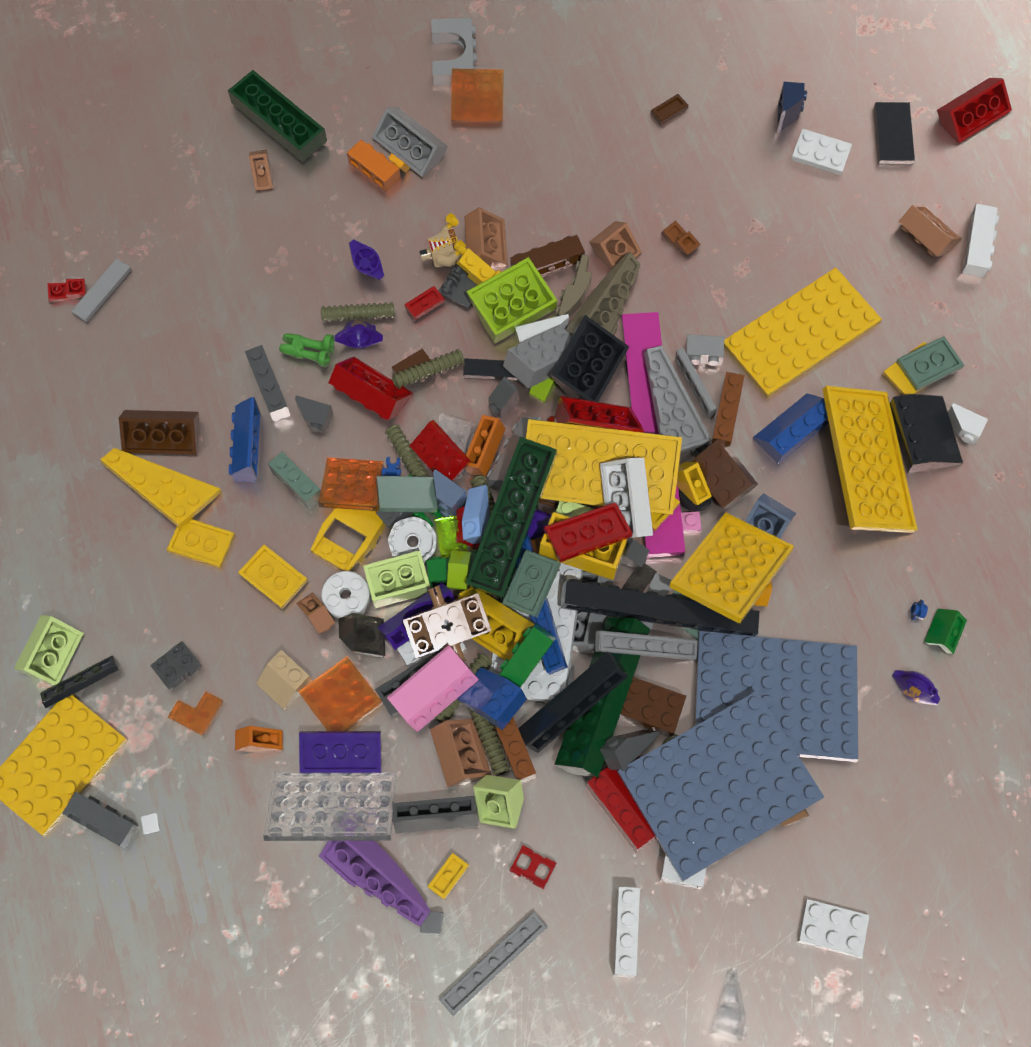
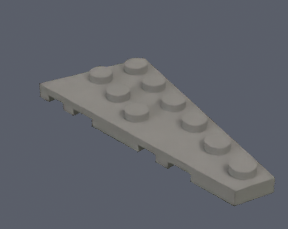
[644,345,712,453]

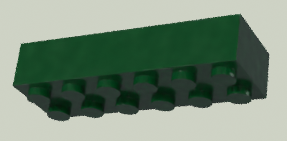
[228,70,327,163]

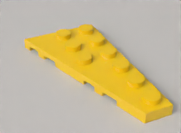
[100,448,222,528]

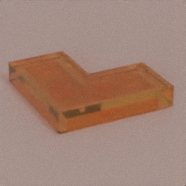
[168,691,224,736]

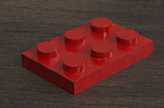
[410,420,471,482]

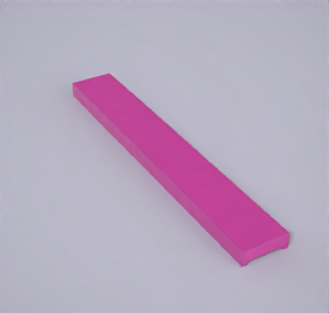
[621,312,685,559]

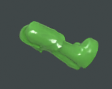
[279,333,335,368]

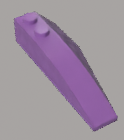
[319,819,431,927]

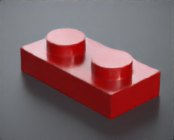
[404,286,445,320]

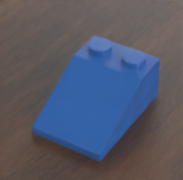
[457,667,527,730]

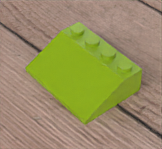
[467,257,558,344]

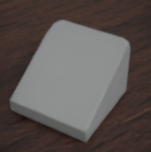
[420,912,444,935]

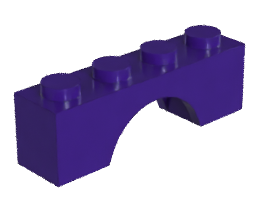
[377,583,456,650]

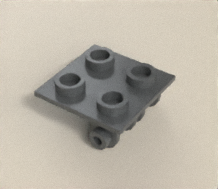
[438,264,477,308]
[150,641,201,690]

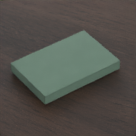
[896,336,964,391]
[376,476,438,512]
[502,550,561,618]

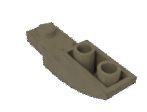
[555,254,592,318]

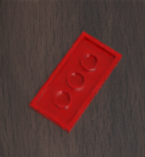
[544,502,633,562]

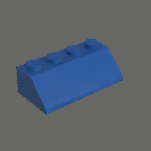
[753,393,829,465]
[229,397,261,482]

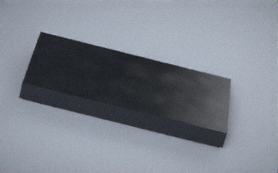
[874,102,915,164]

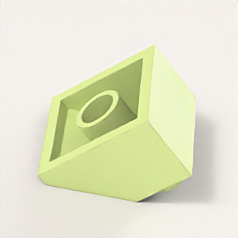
[473,775,524,829]

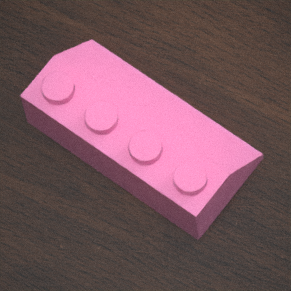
[387,645,479,732]

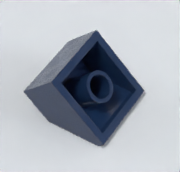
[777,81,807,132]

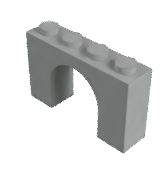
[431,18,477,86]

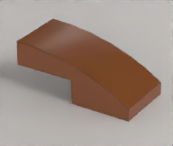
[661,220,701,256]

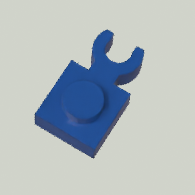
[381,457,402,476]

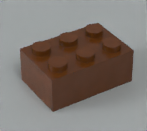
[691,439,758,508]
[619,677,686,737]

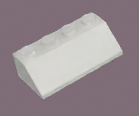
[600,458,653,539]

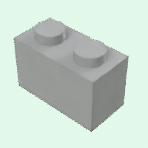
[685,334,724,366]

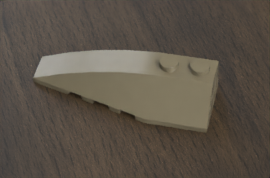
[566,252,641,335]

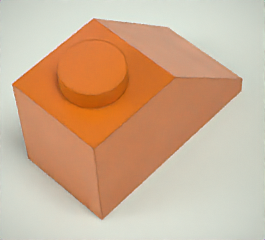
[235,726,283,752]

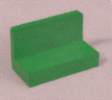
[925,609,967,654]

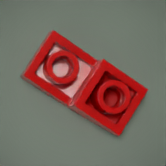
[47,279,86,302]

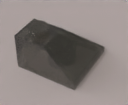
[338,613,385,657]

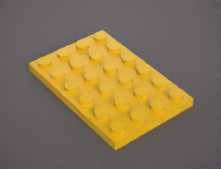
[669,512,794,624]
[0,695,128,837]

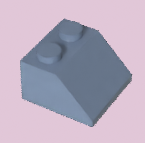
[433,469,467,522]
[745,493,796,539]

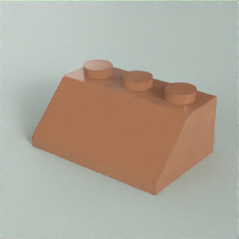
[898,204,962,257]
[464,207,508,268]
[430,719,492,787]

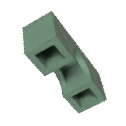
[268,452,323,509]

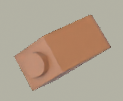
[249,149,273,191]
[296,592,335,634]

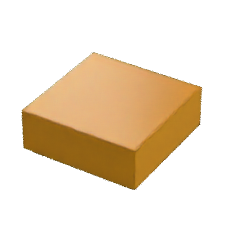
[388,153,410,173]

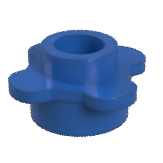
[910,599,928,620]

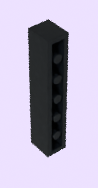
[518,652,628,753]

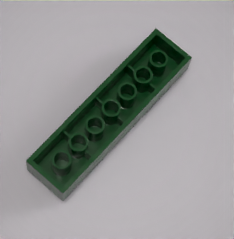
[465,437,557,599]
[554,617,650,778]

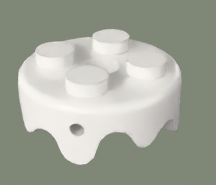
[388,517,437,563]
[321,571,371,621]

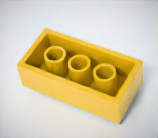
[539,512,627,580]

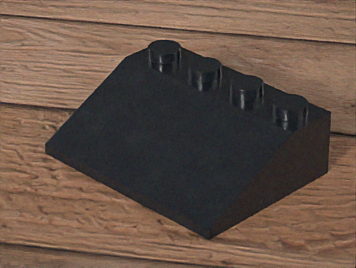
[549,315,629,402]
[890,394,963,474]

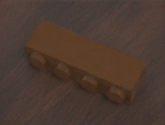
[510,235,585,276]

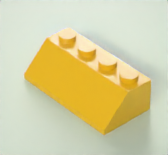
[451,588,535,660]

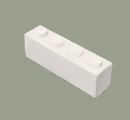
[962,203,999,277]
[613,886,640,978]

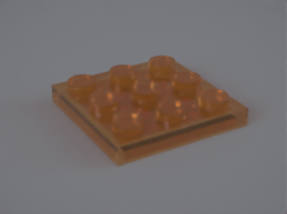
[451,68,504,123]
[319,457,384,511]
[299,657,383,731]

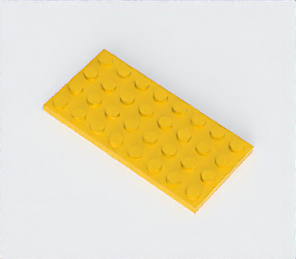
[724,267,882,398]
[822,385,918,533]
[526,419,682,515]

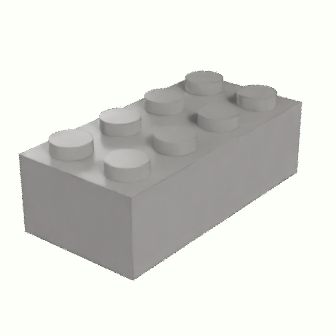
[503,325,572,389]

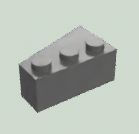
[62,792,138,849]

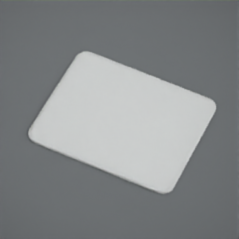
[141,813,160,835]

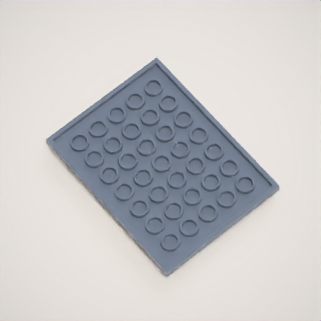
[695,631,858,762]
[617,691,824,882]

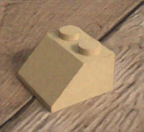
[256,650,313,710]

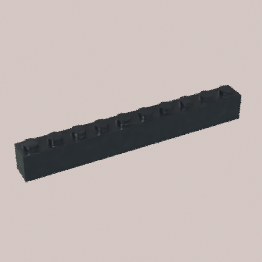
[560,579,760,637]

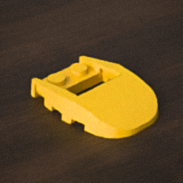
[311,496,386,571]

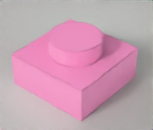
[681,512,701,533]

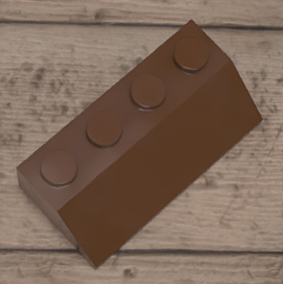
[119,410,200,455]

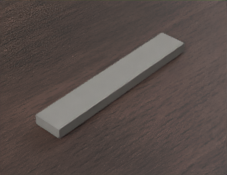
[595,631,698,660]
[439,911,548,1017]

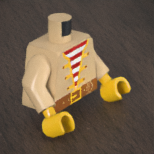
[419,213,466,267]

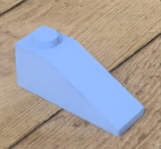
[462,485,490,544]

